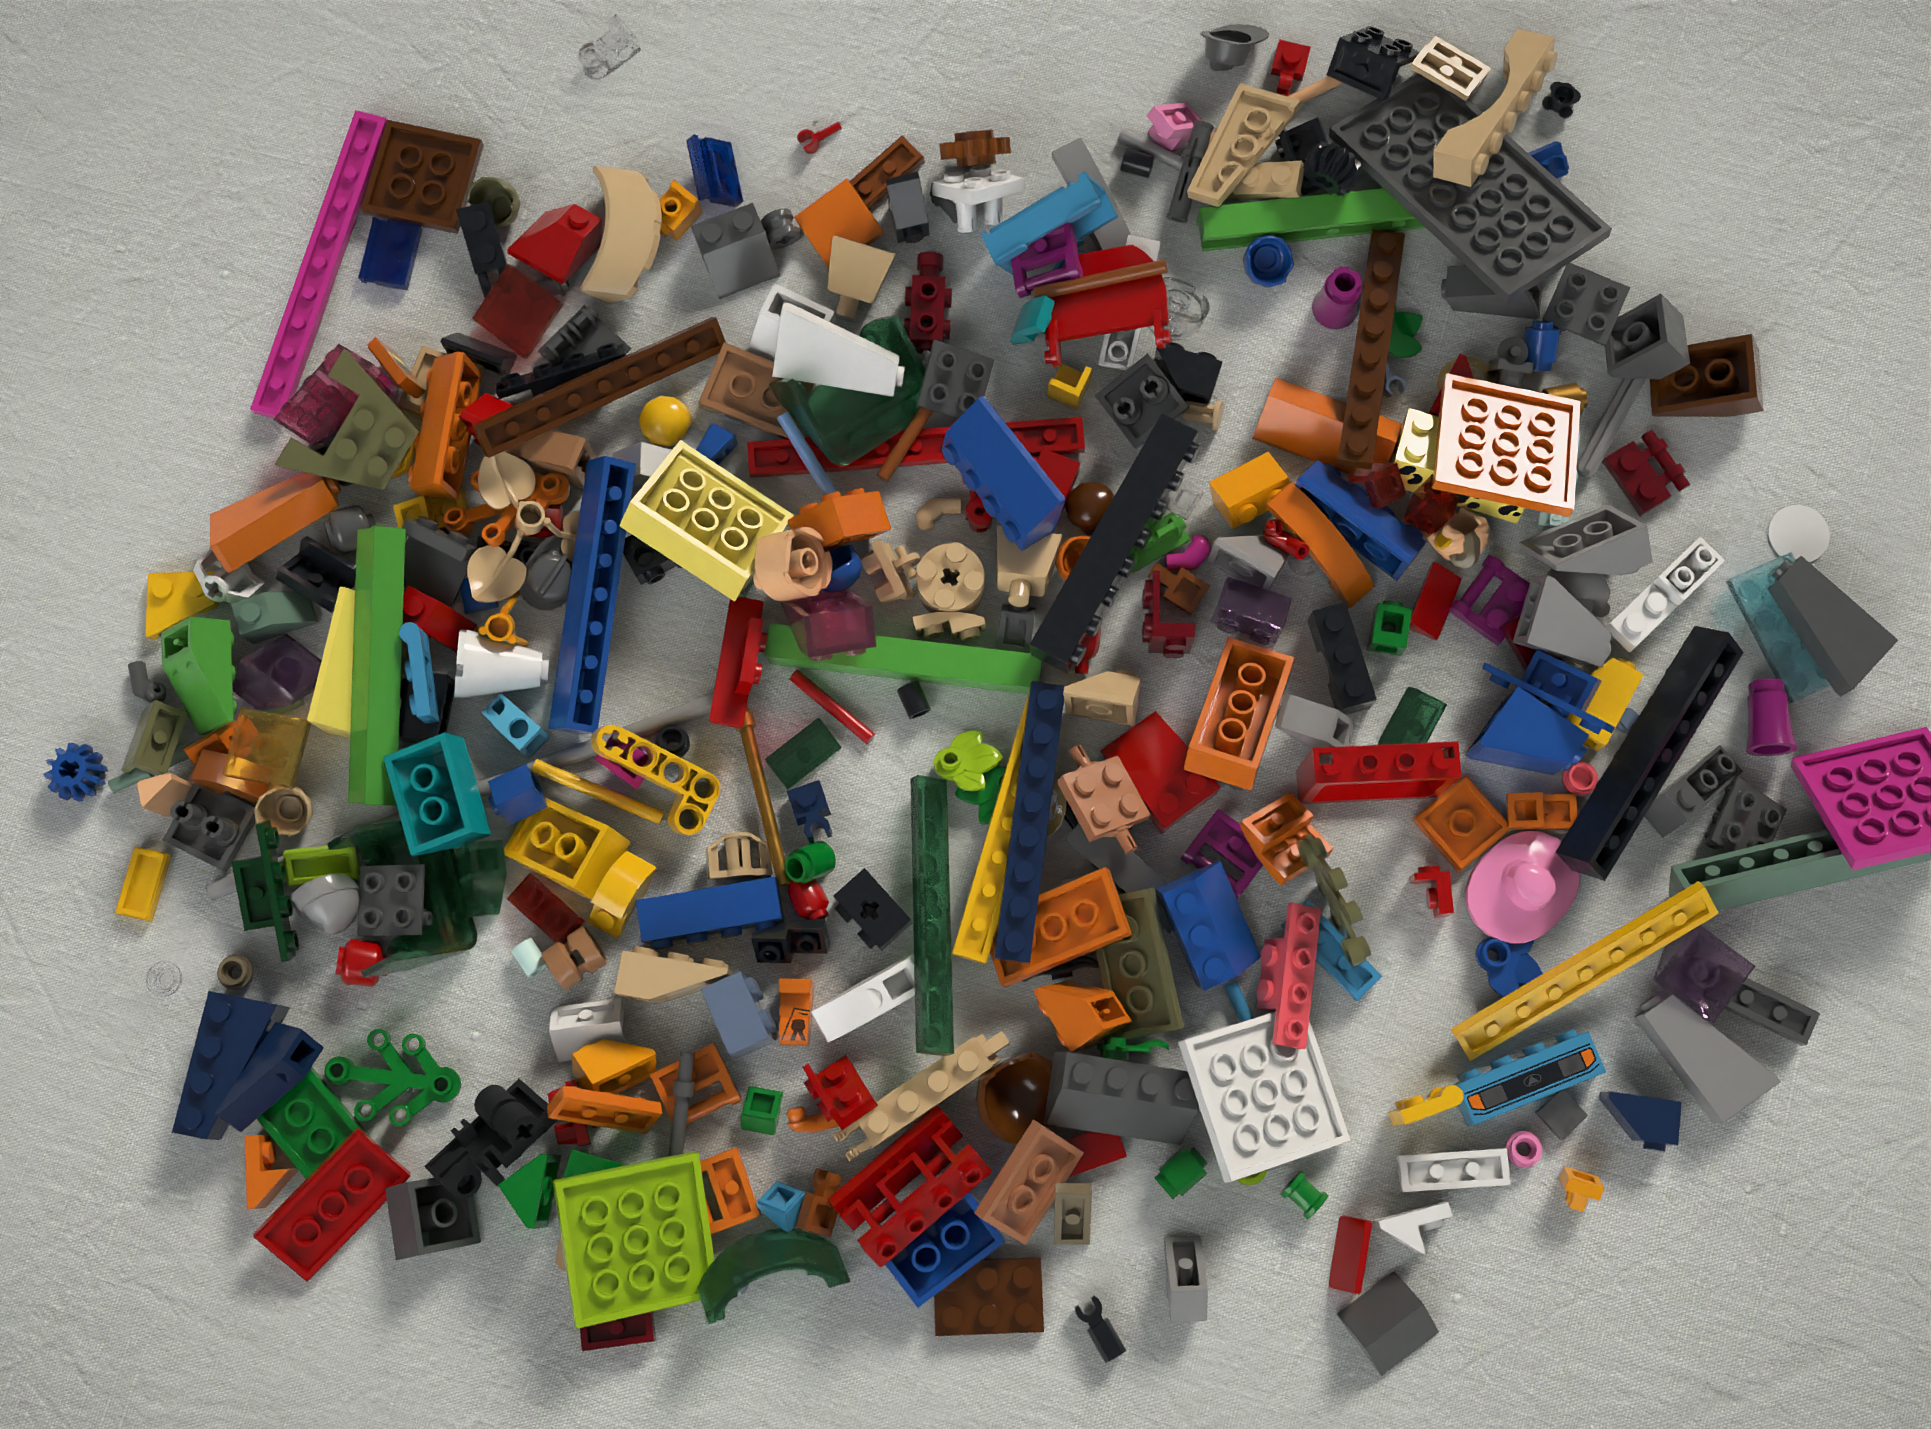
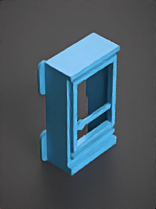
[981,171,1118,275]

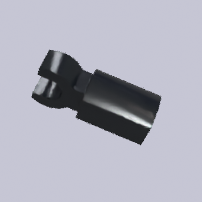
[1074,1295,1126,1363]

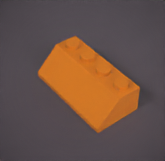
[408,352,482,501]

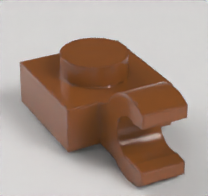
[1148,563,1210,616]
[795,1168,841,1237]

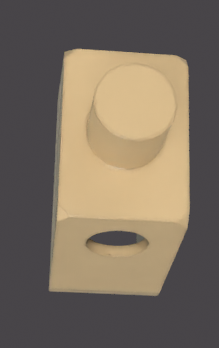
[827,235,896,319]
[995,525,1062,607]

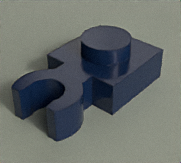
[787,780,832,844]

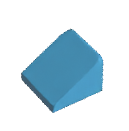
[756,1181,806,1233]

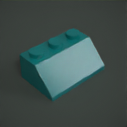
[383,733,492,856]

